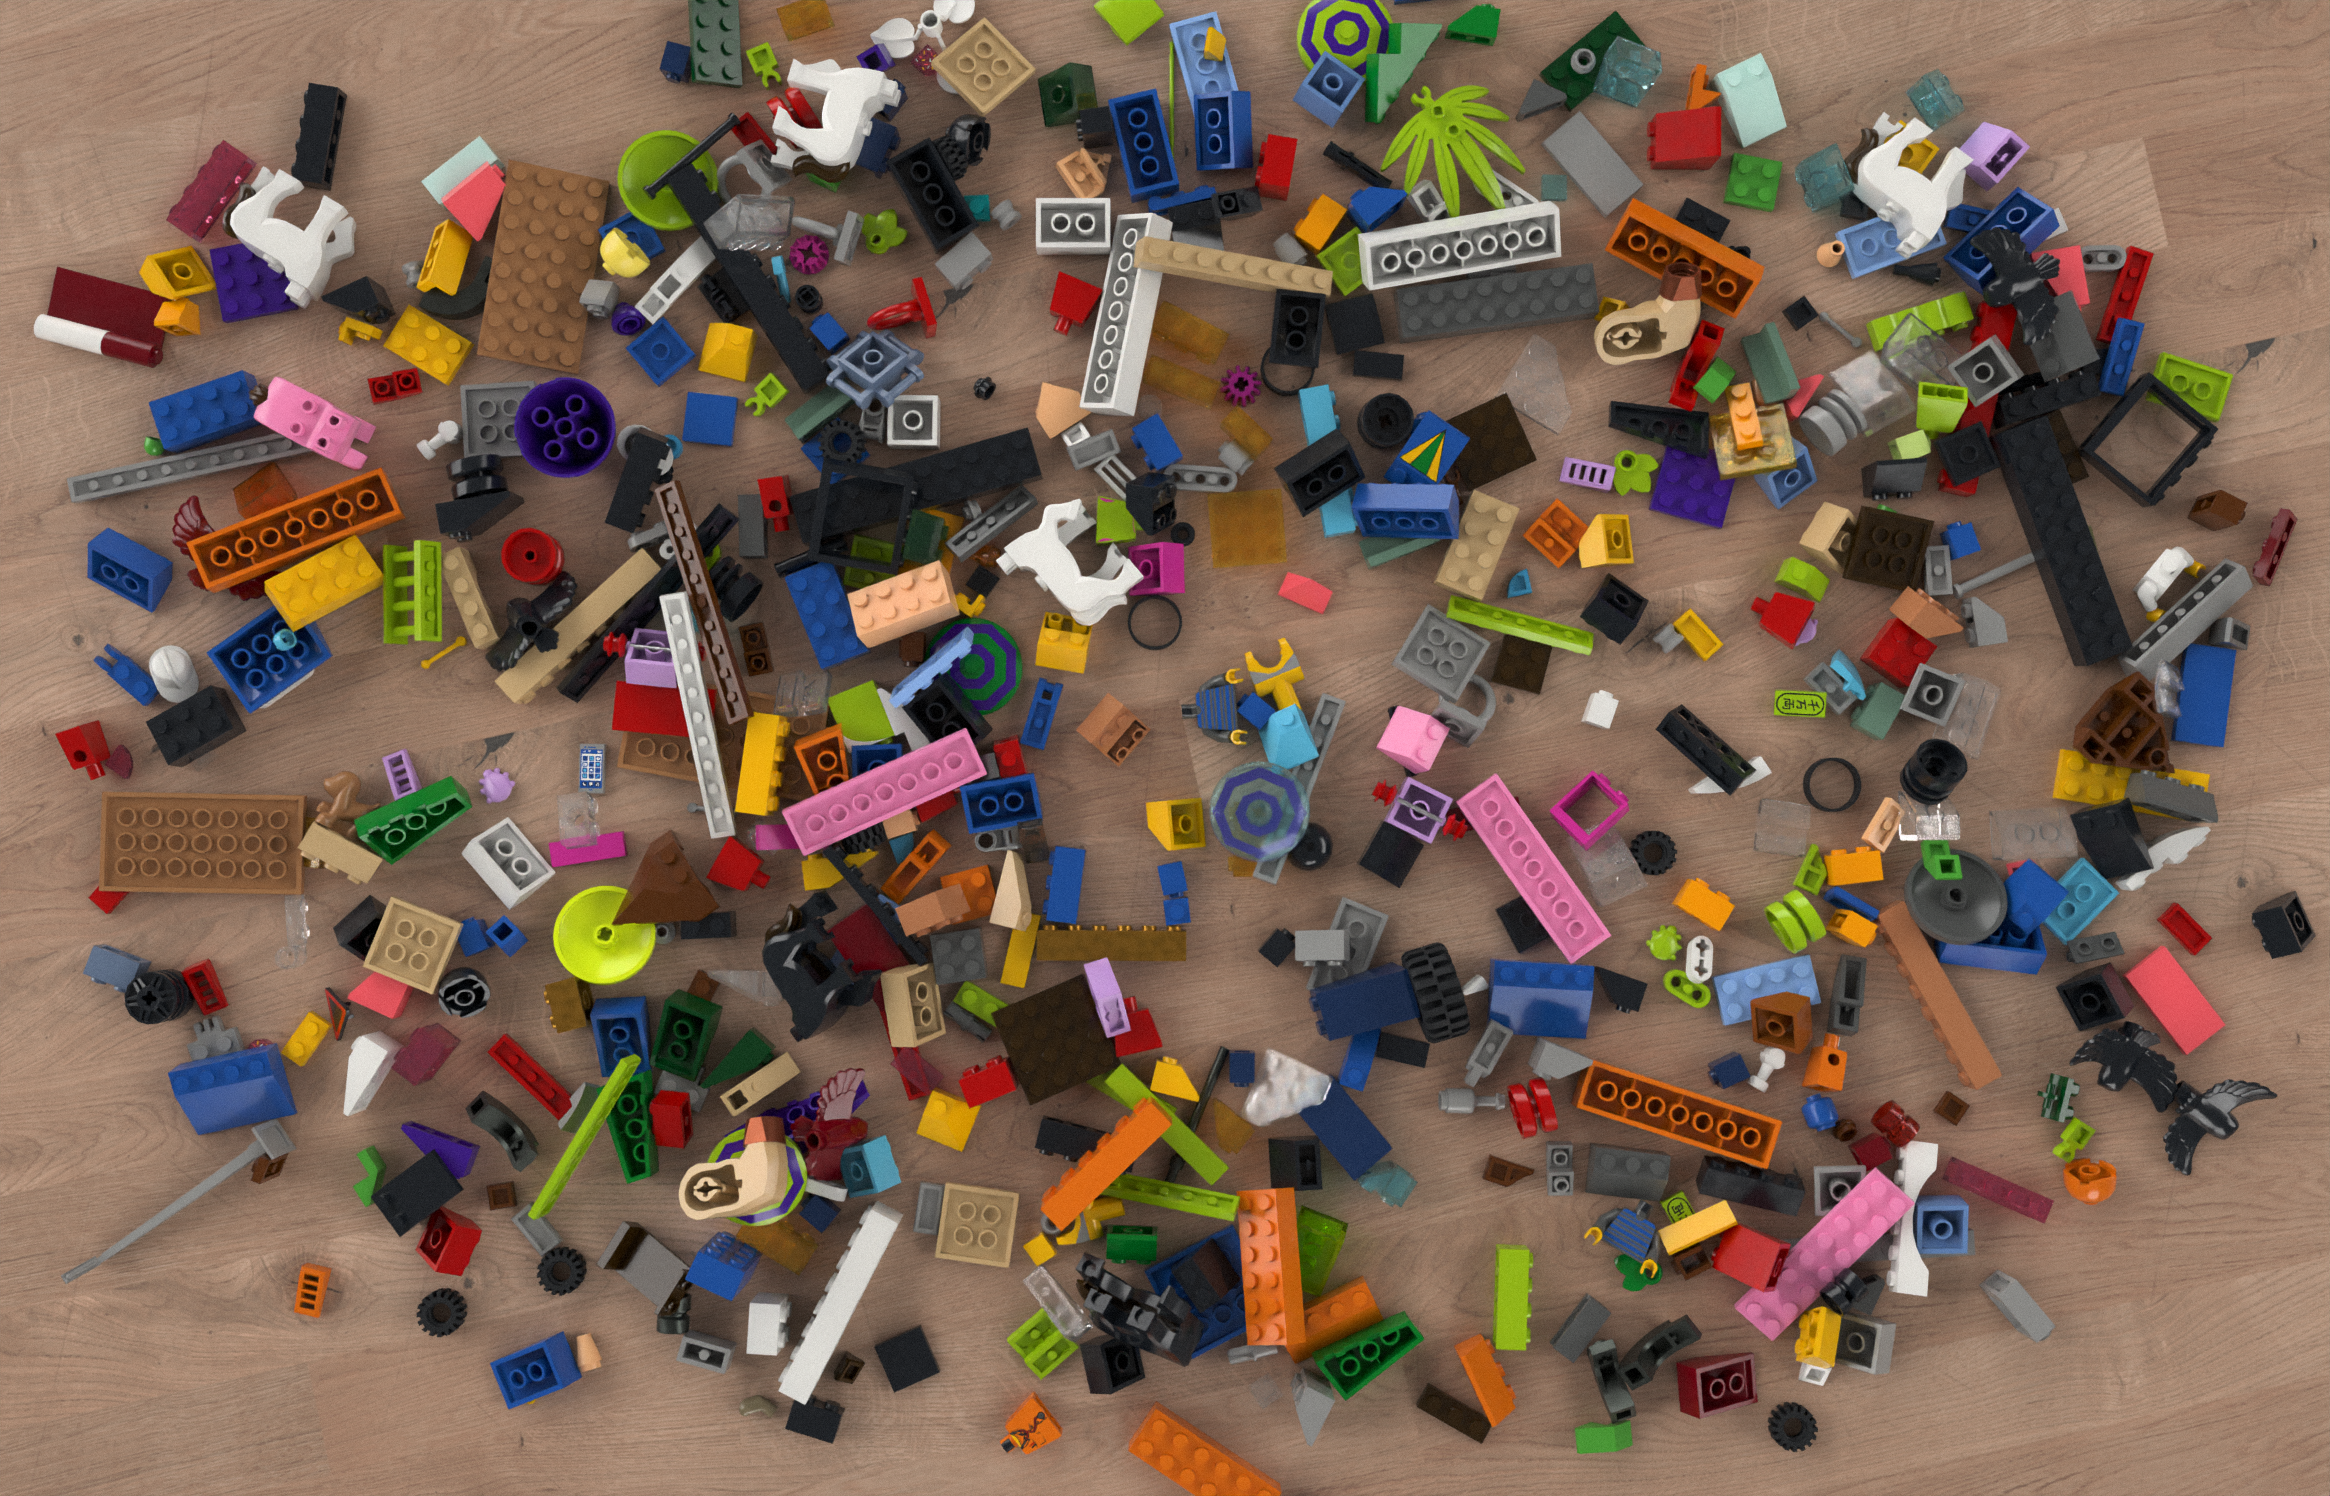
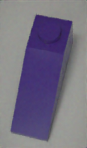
[401,1121,480,1179]

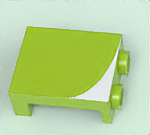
[827,680,896,754]

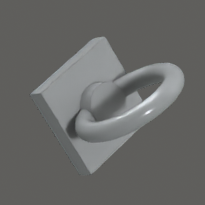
[717,139,792,214]
[792,210,864,266]
[1430,673,1496,748]

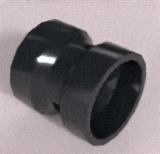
[795,285,823,315]

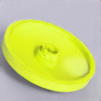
[553,886,656,985]

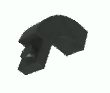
[419,256,492,320]
[465,1091,539,1172]
[1617,1314,1702,1391]
[1587,1339,1636,1424]

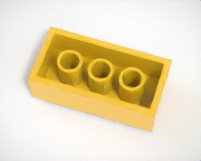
[264,534,384,632]
[735,712,790,816]

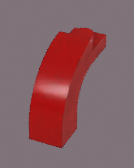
[1668,319,1725,412]

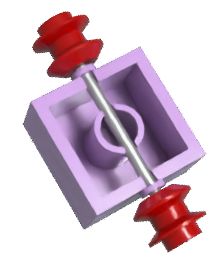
[603,628,706,688]
[1372,777,1468,844]

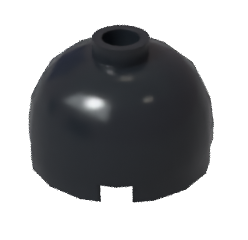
[945,114,991,166]
[1287,822,1333,871]
[438,967,491,1018]

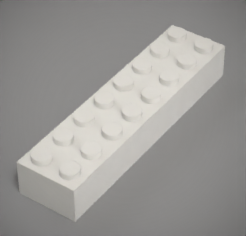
[1358,201,1561,291]
[1079,213,1173,416]
[778,1201,904,1405]

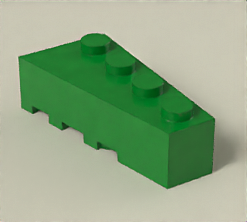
[354,776,472,865]
[596,1069,659,1184]
[1311,1311,1424,1401]

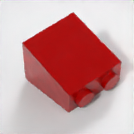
[1647,106,1721,170]
[1711,1222,1791,1292]

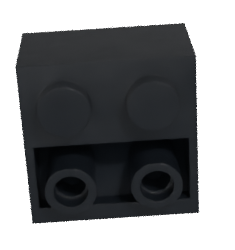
[1126,472,1177,536]
[1268,1135,1323,1191]

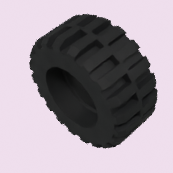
[1401,942,1470,1044]

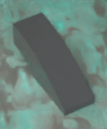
[1827,954,1867,1037]

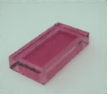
[890,1047,945,1096]

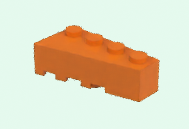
[794,722,850,795]

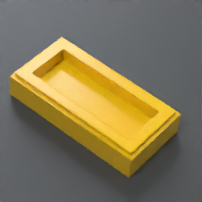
[1673,608,1724,661]

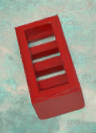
[181,958,228,1016]

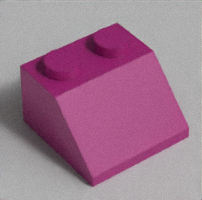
[1128,542,1185,596]

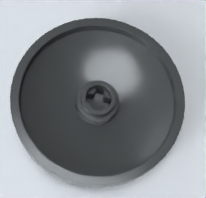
[1904,849,2007,945]

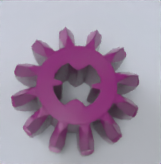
[1220,365,1262,408]

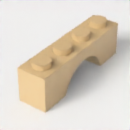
[441,547,504,650]

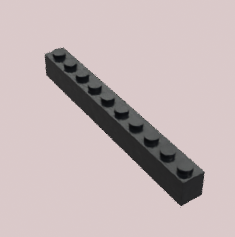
[667,164,831,394]

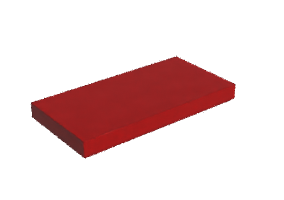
[612,680,717,737]

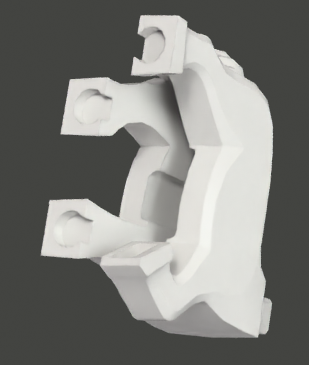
[996,499,1144,626]

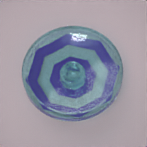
[1209,761,1310,862]

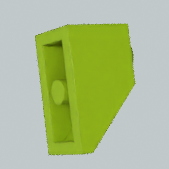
[1774,557,1830,603]

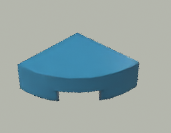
[1506,569,1532,599]
[889,832,915,864]

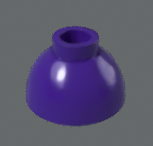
[611,302,646,336]

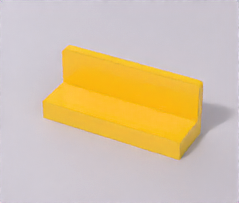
[416,219,473,296]

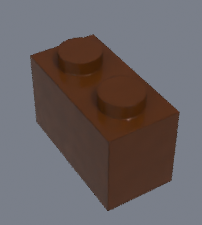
[2187,490,2248,531]

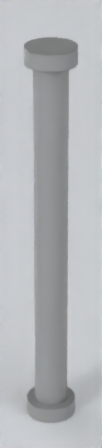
[1952,552,2035,599]

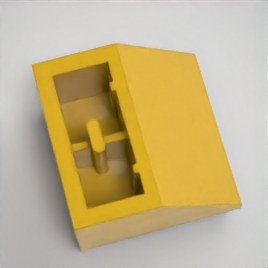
[1035,612,1093,674]
[1795,1306,1842,1369]

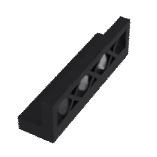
[1656,704,1756,796]

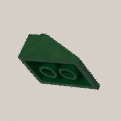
[649,989,723,1082]

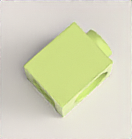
[1887,429,1931,460]

